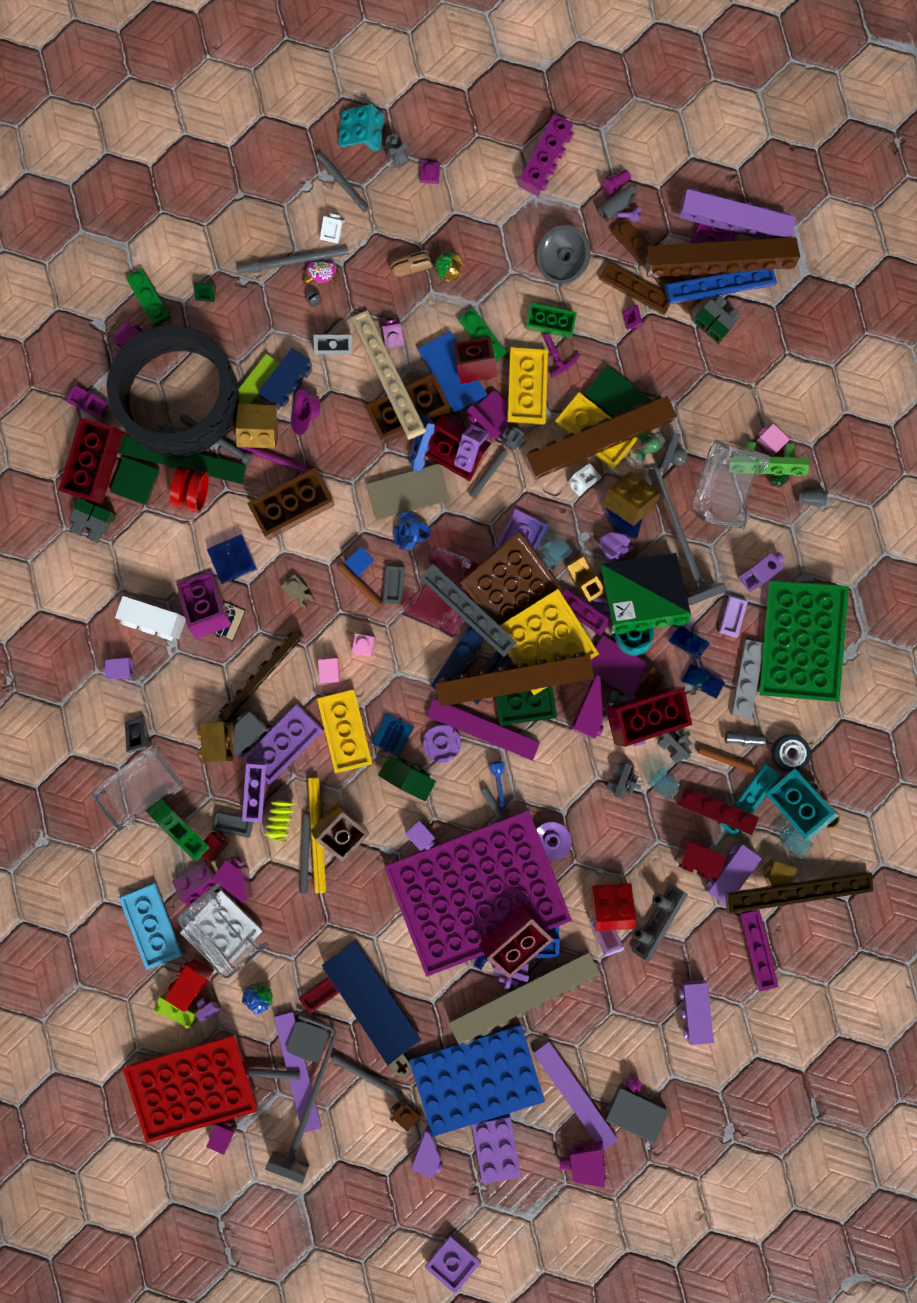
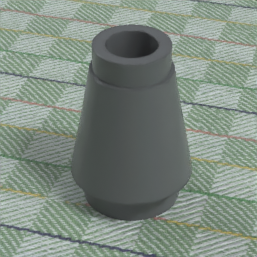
[798,489,827,508]

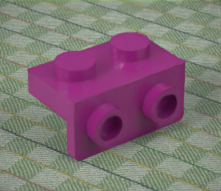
[172,860,220,905]

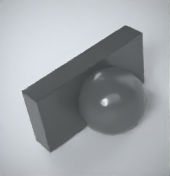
[659,432,688,474]

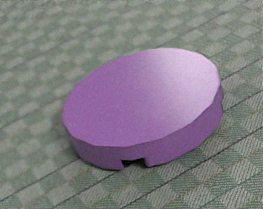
[423,724,461,763]

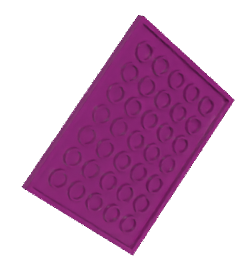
[384,810,572,977]

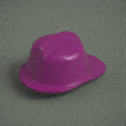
[291,389,320,435]

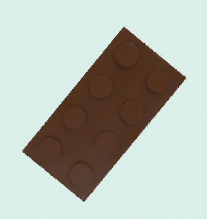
[365,373,451,445]
[247,468,335,540]

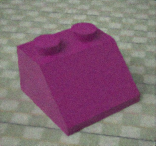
[212,856,253,903]

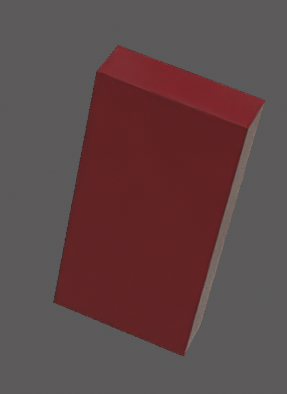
[298,977,339,1015]

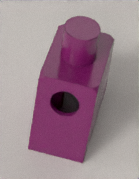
[560,1141,606,1187]

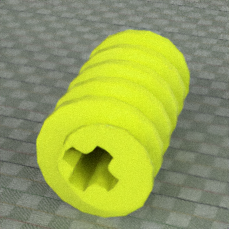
[264,800,295,842]

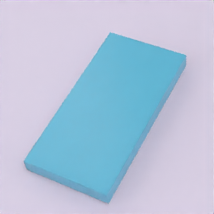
[119,882,184,970]

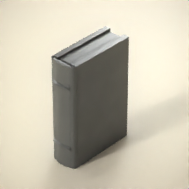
[604,1085,669,1144]

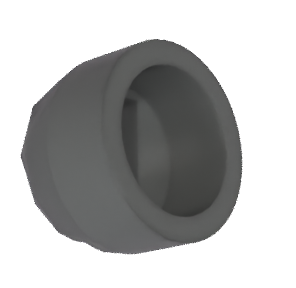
[306,290,321,307]

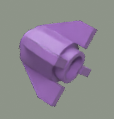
[599,532,633,563]

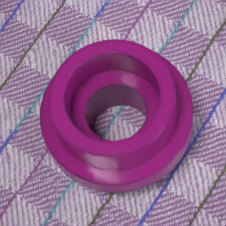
[624,1074,643,1093]

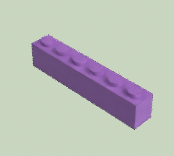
[678,189,796,239]

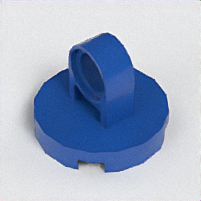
[394,511,431,550]

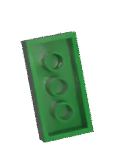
[526,303,577,338]

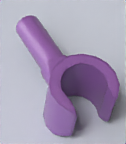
[616,207,643,222]

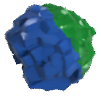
[241,983,273,1015]

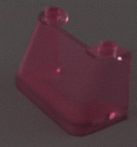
[402,545,478,638]

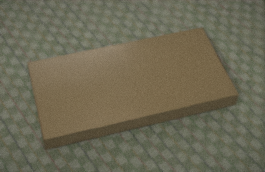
[366,464,450,521]

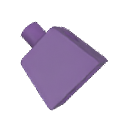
[738,552,785,592]

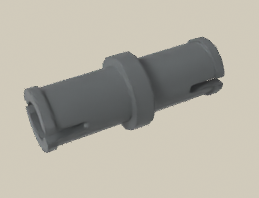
[724,731,766,747]

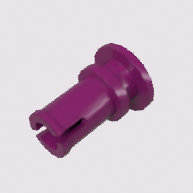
[601,169,631,196]

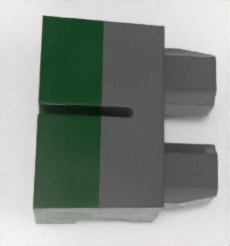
[692,296,740,345]
[70,498,116,543]

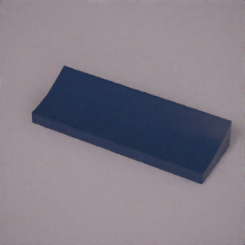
[321,941,421,1066]

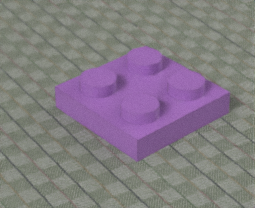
[425,1233,481,1294]

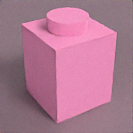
[756,424,790,457]
[352,633,376,657]
[318,655,341,684]

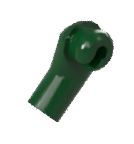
[770,474,790,487]

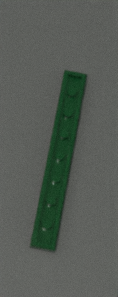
[118,435,247,485]

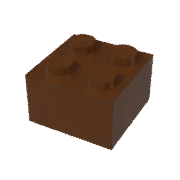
[311,802,370,862]

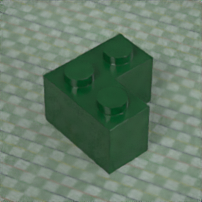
[378,755,436,802]

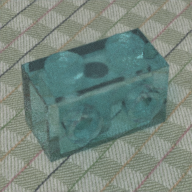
[540,537,573,571]

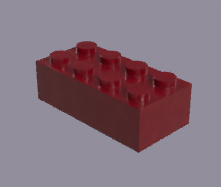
[58,418,124,505]
[606,686,693,747]

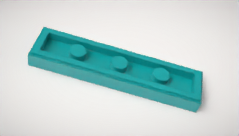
[718,763,781,836]

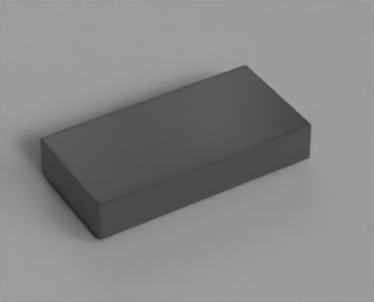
[383,565,405,605]
[212,811,254,838]

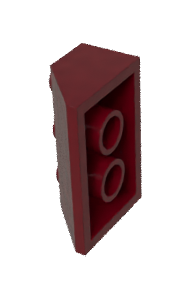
[425,415,492,482]
[479,906,553,979]

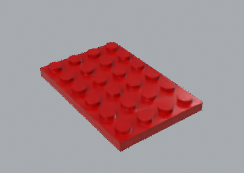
[123,1034,259,1143]

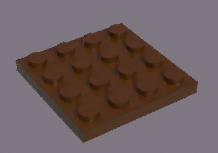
[458,531,563,625]

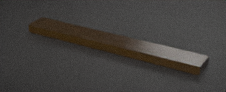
[725,871,873,914]

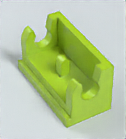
[153,993,199,1029]

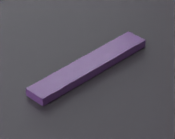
[274,1011,322,1133]
[533,1040,618,1150]

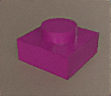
[420,162,440,184]

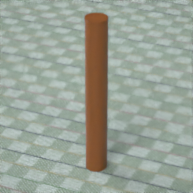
[338,563,383,608]
[698,746,755,773]

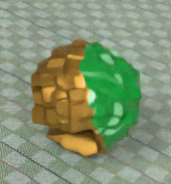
[435,252,464,282]

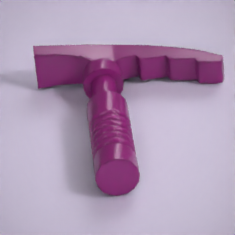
[543,333,580,378]

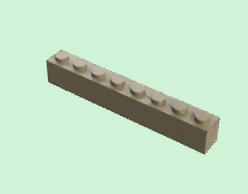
[449,949,600,1045]

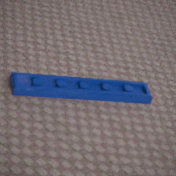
[664,270,777,304]

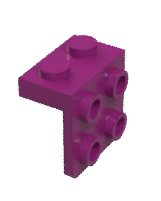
[467,391,514,443]

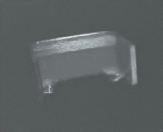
[178,883,269,978]

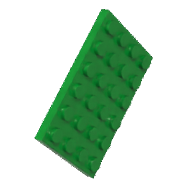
[760,581,849,702]

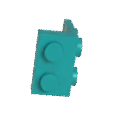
[338,104,384,152]

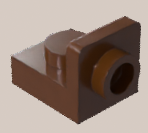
[389,1099,421,1132]

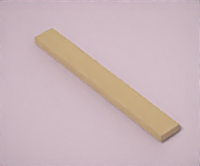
[351,310,426,440]

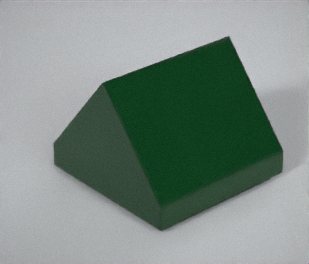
[194,282,216,302]

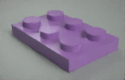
[472,1115,521,1184]

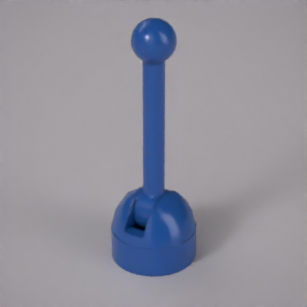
[489,761,507,809]

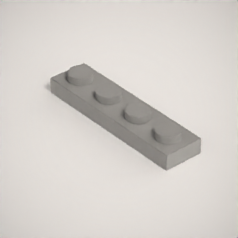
[731,640,764,719]

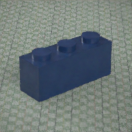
[258,347,313,410]

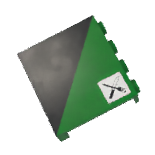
[600,553,691,634]

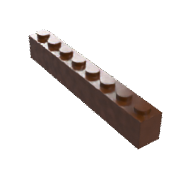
[644,237,800,277]
[526,396,677,480]
[435,651,594,707]

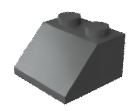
[234,712,271,756]

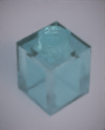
[647,769,680,800]
[779,828,814,859]

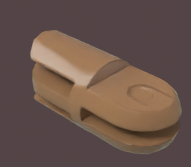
[390,250,433,277]

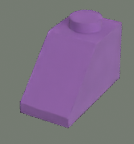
[411,1126,443,1179]

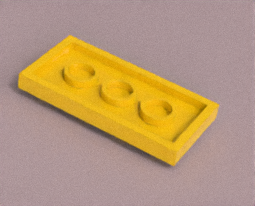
[507,347,548,424]
[555,392,638,470]
[317,689,373,773]

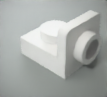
[320,213,345,244]
[568,463,602,496]

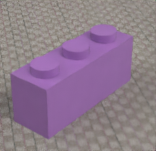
[242,759,266,822]
[705,843,762,905]
[678,979,714,1045]

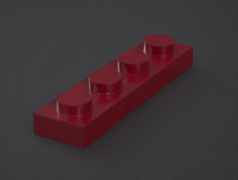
[678,787,759,835]

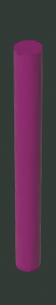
[237,447,310,473]

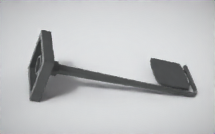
[645,463,727,605]
[265,1015,337,1184]

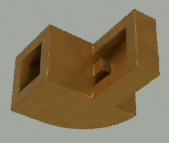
[565,555,605,602]

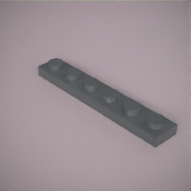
[420,564,517,657]

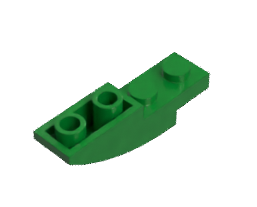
[144,796,210,862]

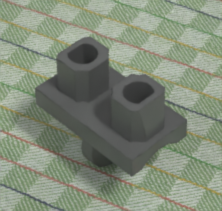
[385,134,409,168]
[657,729,692,763]
[606,763,641,799]

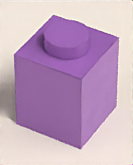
[103,658,135,680]
[405,820,435,851]

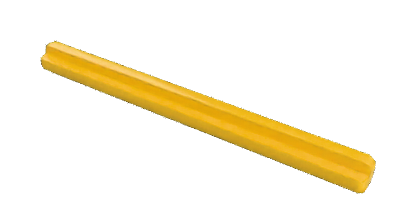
[308,777,326,893]

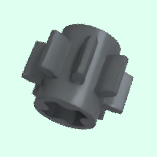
[502,427,525,451]

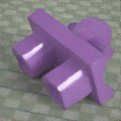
[493,963,529,990]

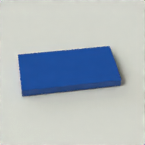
[418,331,487,415]

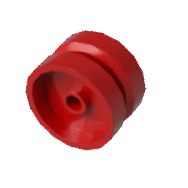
[169,466,209,513]

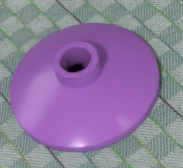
[537,822,572,861]

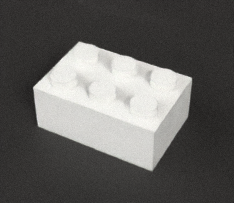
[115,596,186,641]

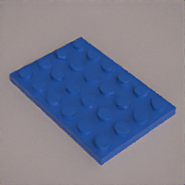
[409,1024,545,1137]

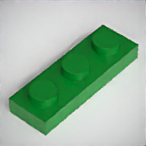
[125,268,171,327]
[458,308,507,363]

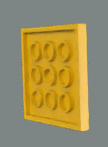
[499,589,599,695]

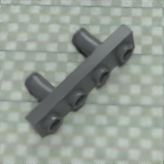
[631,883,688,962]

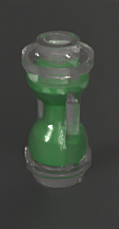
[625,432,666,469]

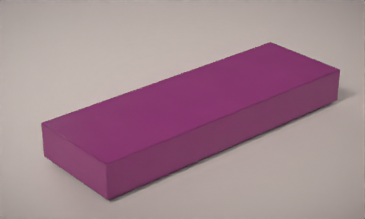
[561,588,612,636]

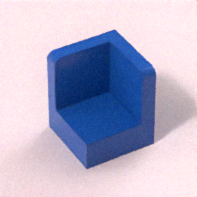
[345,547,374,578]

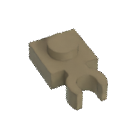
[281,574,314,609]

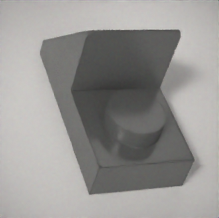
[125,717,152,754]

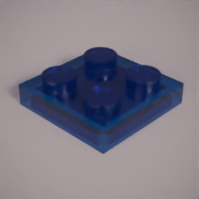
[207,534,258,585]

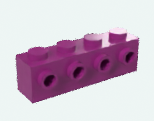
[519,114,574,197]

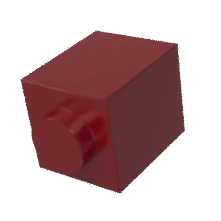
[202,831,229,863]

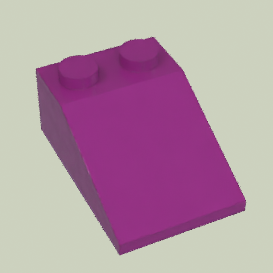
[176,570,232,639]
[570,675,604,739]

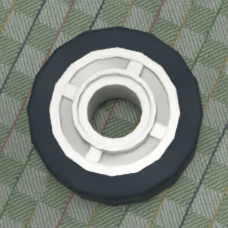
[771,735,811,771]

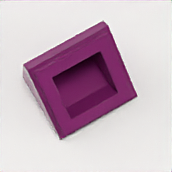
[623,304,643,330]

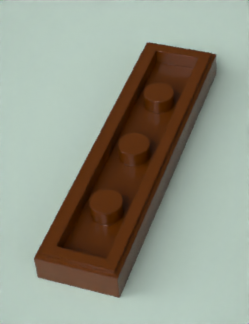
[599,262,671,315]

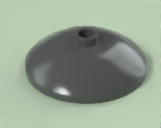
[537,225,591,284]

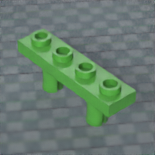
[729,442,810,476]

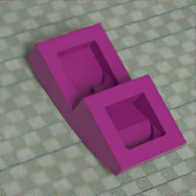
[65,385,109,419]

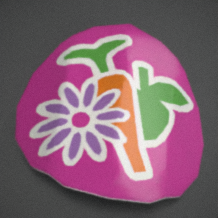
[307,260,336,283]

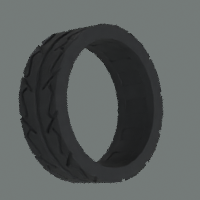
[106,324,239,457]

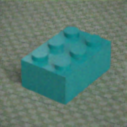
[766,769,839,841]

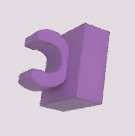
[195,998,221,1021]

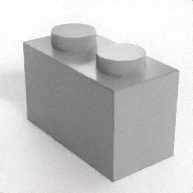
[314,334,352,354]

